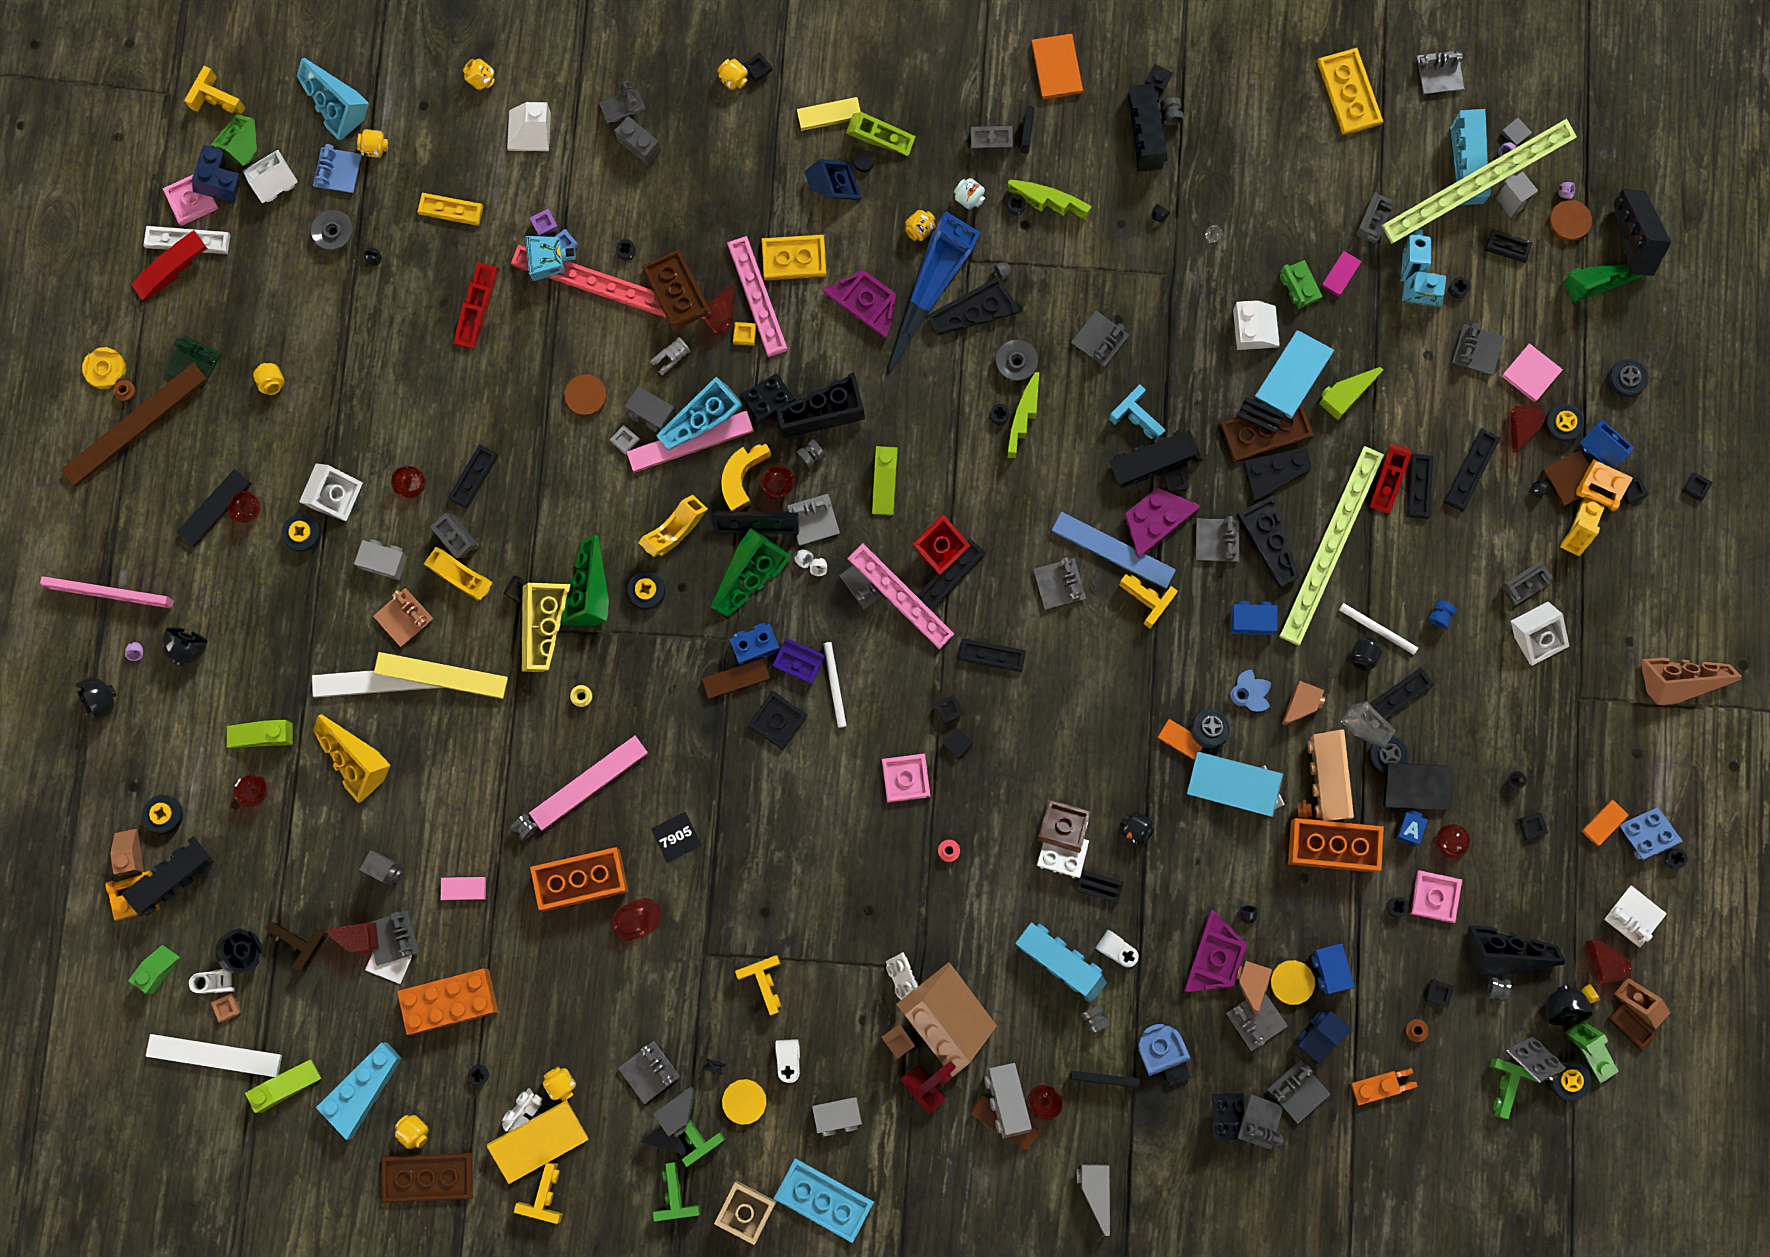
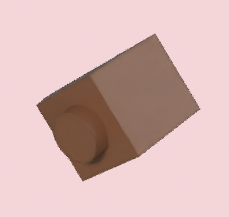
[1282,681,1325,726]
[110,829,144,876]
[1236,961,1272,1016]
[1614,978,1670,1029]

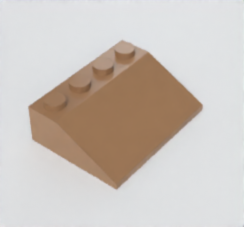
[896,962,997,1077]

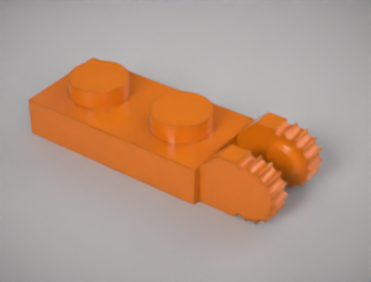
[1350,1068,1418,1105]

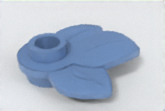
[1230,670,1271,712]

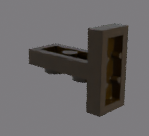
[265,921,329,972]

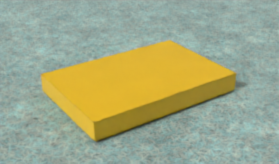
[762,235,827,280]

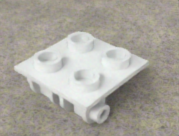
[1037,839,1089,878]
[1604,885,1667,948]
[886,952,918,1000]

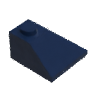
[804,159,862,200]

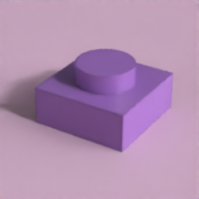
[530,209,558,237]

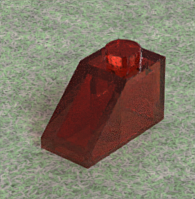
[703,284,736,335]
[1510,405,1545,453]
[326,923,379,956]
[1587,939,1632,984]

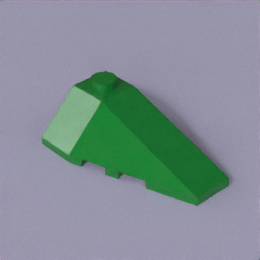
[1563,265,1646,304]
[711,528,791,617]
[560,535,609,626]

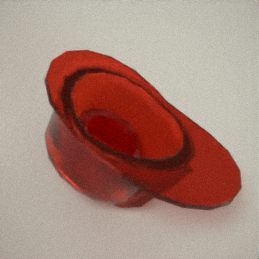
[611,898,662,941]

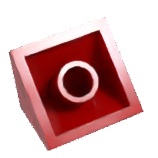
[912,514,971,575]

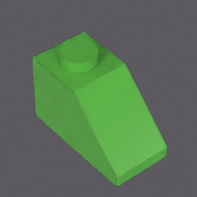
[128,945,181,994]

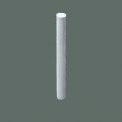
[1339,603,1418,655]
[823,642,846,728]

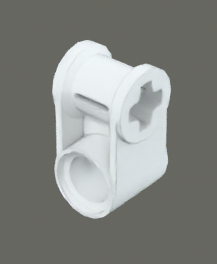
[1095,930,1138,967]
[189,969,235,994]
[776,1039,800,1083]

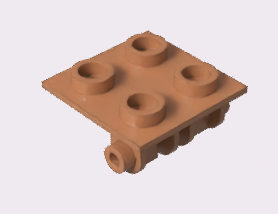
[373,588,433,647]

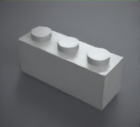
[984,1063,1032,1138]

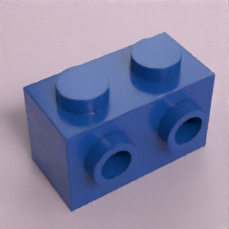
[1580,419,1634,469]
[1231,601,1277,635]
[730,623,780,666]
[1311,944,1355,994]

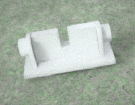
[502,1088,543,1132]

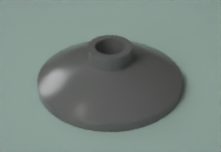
[311,210,353,250]
[996,340,1038,381]

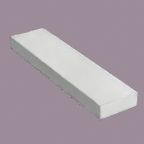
[143,226,230,254]

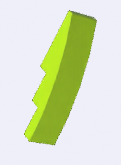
[1007,180,1092,220]
[1007,372,1039,458]

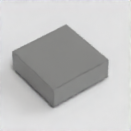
[1501,118,1532,146]
[610,425,640,455]

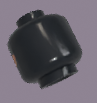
[1350,637,1382,671]
[1120,812,1155,844]

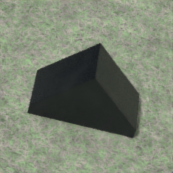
[642,1127,688,1155]

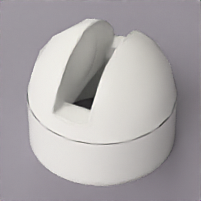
[794,550,813,568]
[810,558,827,576]

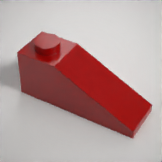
[1369,442,1412,513]

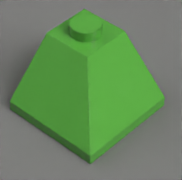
[211,114,257,166]

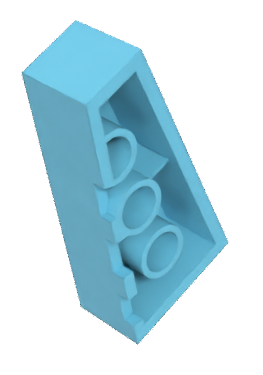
[1450,109,1491,205]
[1015,922,1107,1004]
[316,1043,403,1140]

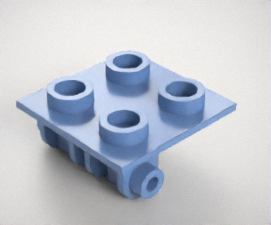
[313,144,362,193]
[1619,807,1683,860]

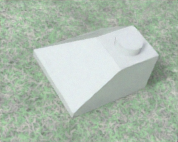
[507,102,551,151]

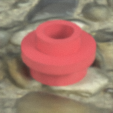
[938,840,960,862]

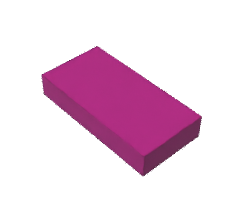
[1321,251,1362,297]

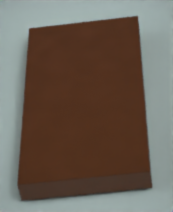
[642,249,712,331]
[1219,403,1314,463]
[382,1153,473,1203]

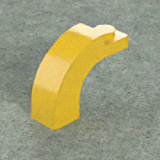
[721,444,771,512]
[638,495,708,557]
[424,547,492,600]

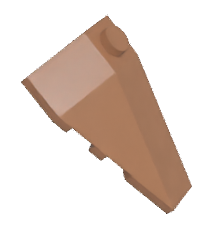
[1641,658,1742,705]

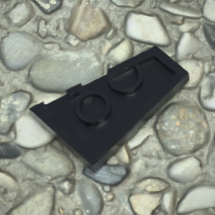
[1244,448,1312,503]

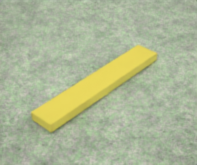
[374,652,508,699]

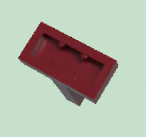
[900,1061,956,1114]

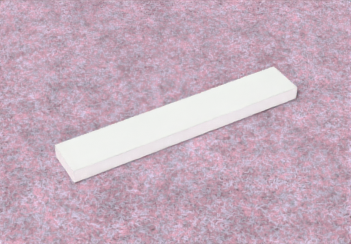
[312,670,443,698]
[146,1034,282,1077]

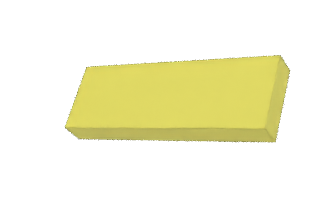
[797,97,860,131]

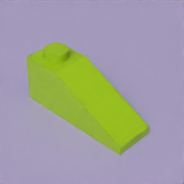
[846,112,916,156]
[1319,367,1384,420]
[872,446,898,516]
[227,720,293,748]
[245,1059,322,1113]

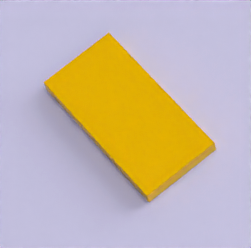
[1317,48,1383,135]
[487,1100,588,1184]

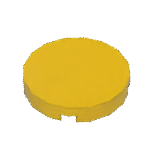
[82,347,126,389]
[1270,960,1315,1005]
[722,1079,767,1125]

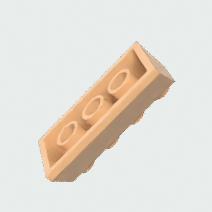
[1307,730,1354,822]

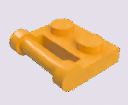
[1576,459,1633,512]
[106,870,160,921]

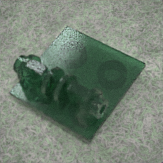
[165,336,221,389]

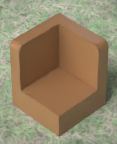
[882,1024,915,1058]

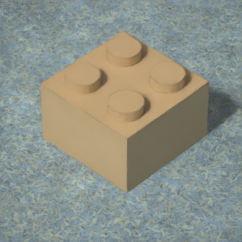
[714,1181,777,1245]

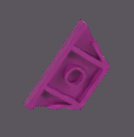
[822,270,896,339]
[1125,488,1200,559]
[1184,910,1247,992]

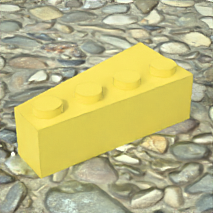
[522,583,570,672]

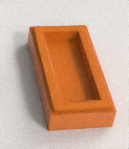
[1157,719,1203,761]
[1581,800,1629,846]

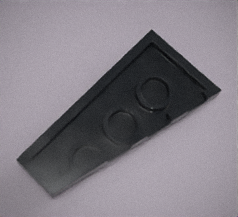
[926,276,1020,335]
[1236,495,1299,589]

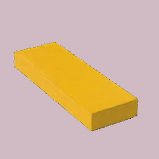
[417,193,484,226]

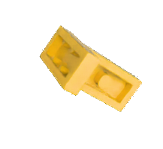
[184,66,245,114]
[1560,497,1605,557]
[1119,574,1178,629]
[735,955,782,1016]
[514,1162,563,1224]

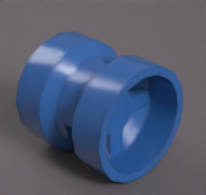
[1428,600,1457,629]

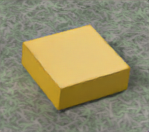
[733,322,756,346]

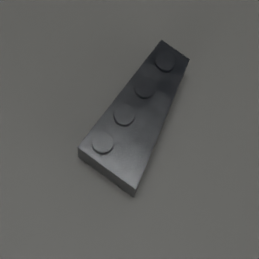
[1109,429,1203,488]
[122,836,214,917]

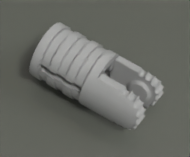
[650,337,691,375]

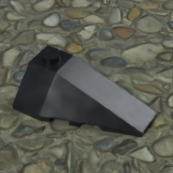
[1468,925,1566,977]

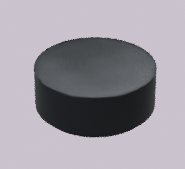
[853,150,874,172]

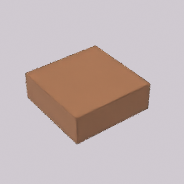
[211,993,241,1023]

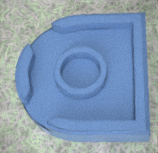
[1139,1024,1191,1076]

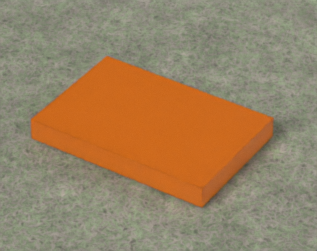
[1032,34,1083,100]

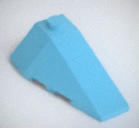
[297,58,369,140]
[656,377,742,451]

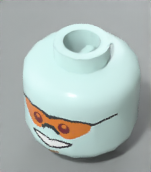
[954,178,986,210]

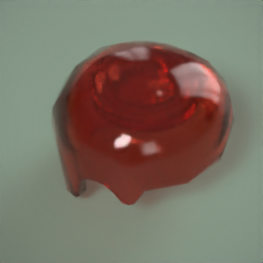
[761,465,794,498]
[391,466,426,498]
[227,491,260,523]
[233,774,268,808]
[1436,824,1470,860]
[1027,1085,1063,1120]

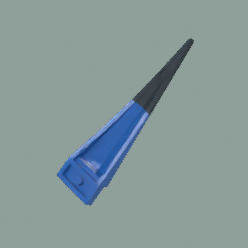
[887,212,980,372]

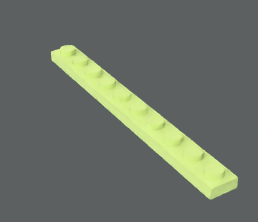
[1381,119,1577,244]
[1279,446,1384,646]

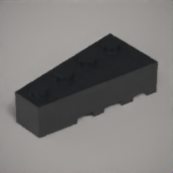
[1127,84,1167,172]
[1614,189,1671,276]
[776,372,865,439]

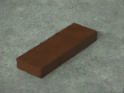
[702,659,770,700]
[971,1095,1040,1151]

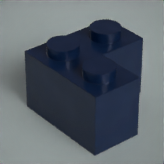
[192,144,240,203]
[1295,1011,1352,1064]

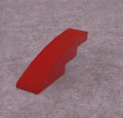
[131,230,208,301]
[453,262,499,348]

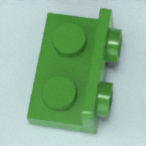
[1280,260,1322,309]

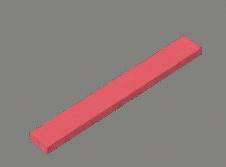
[511,245,666,318]

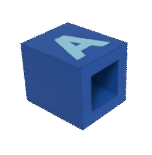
[1394,811,1427,846]

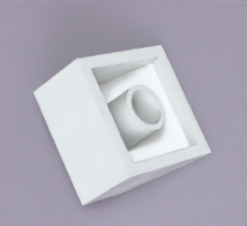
[242,150,298,203]
[1233,301,1279,350]
[299,464,363,521]
[1511,602,1569,666]

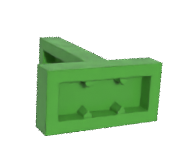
[1564,1022,1619,1084]
[1489,1058,1538,1119]
[682,1120,726,1167]
[653,1162,701,1222]

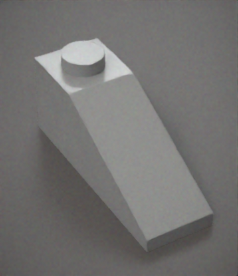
[1076,1164,1110,1236]

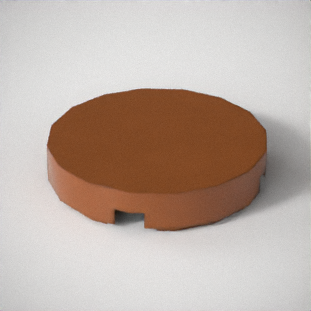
[1549,200,1592,241]
[564,374,607,416]

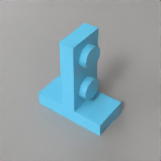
[1109,384,1166,440]

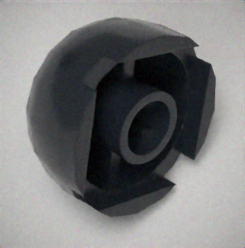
[161,627,208,666]
[75,678,117,723]
[215,928,262,974]
[1545,986,1593,1026]

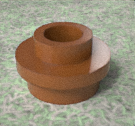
[113,380,135,401]
[1297,800,1313,819]
[1406,1019,1429,1042]

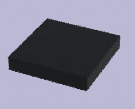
[747,690,808,751]

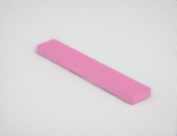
[727,236,788,357]
[627,411,754,473]
[847,543,954,649]
[40,576,174,608]
[529,736,648,831]

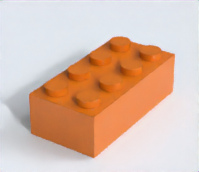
[1288,818,1384,873]
[530,847,629,912]
[397,968,499,1035]

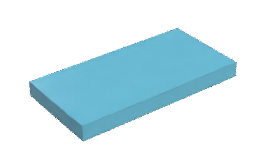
[1255,330,1334,419]
[1187,752,1284,817]
[774,1158,874,1243]

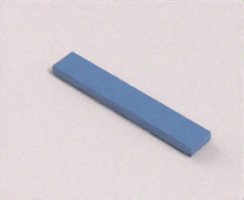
[1051,511,1176,590]

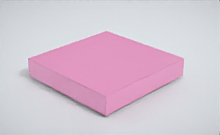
[163,175,219,226]
[1502,343,1563,402]
[882,754,931,803]
[1410,870,1462,923]

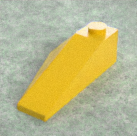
[313,714,390,803]

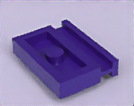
[773,638,825,684]

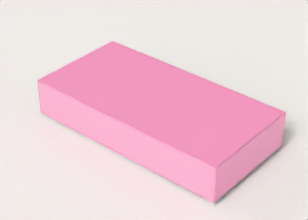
[441,877,486,900]

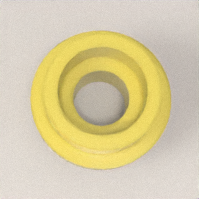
[570,685,592,707]

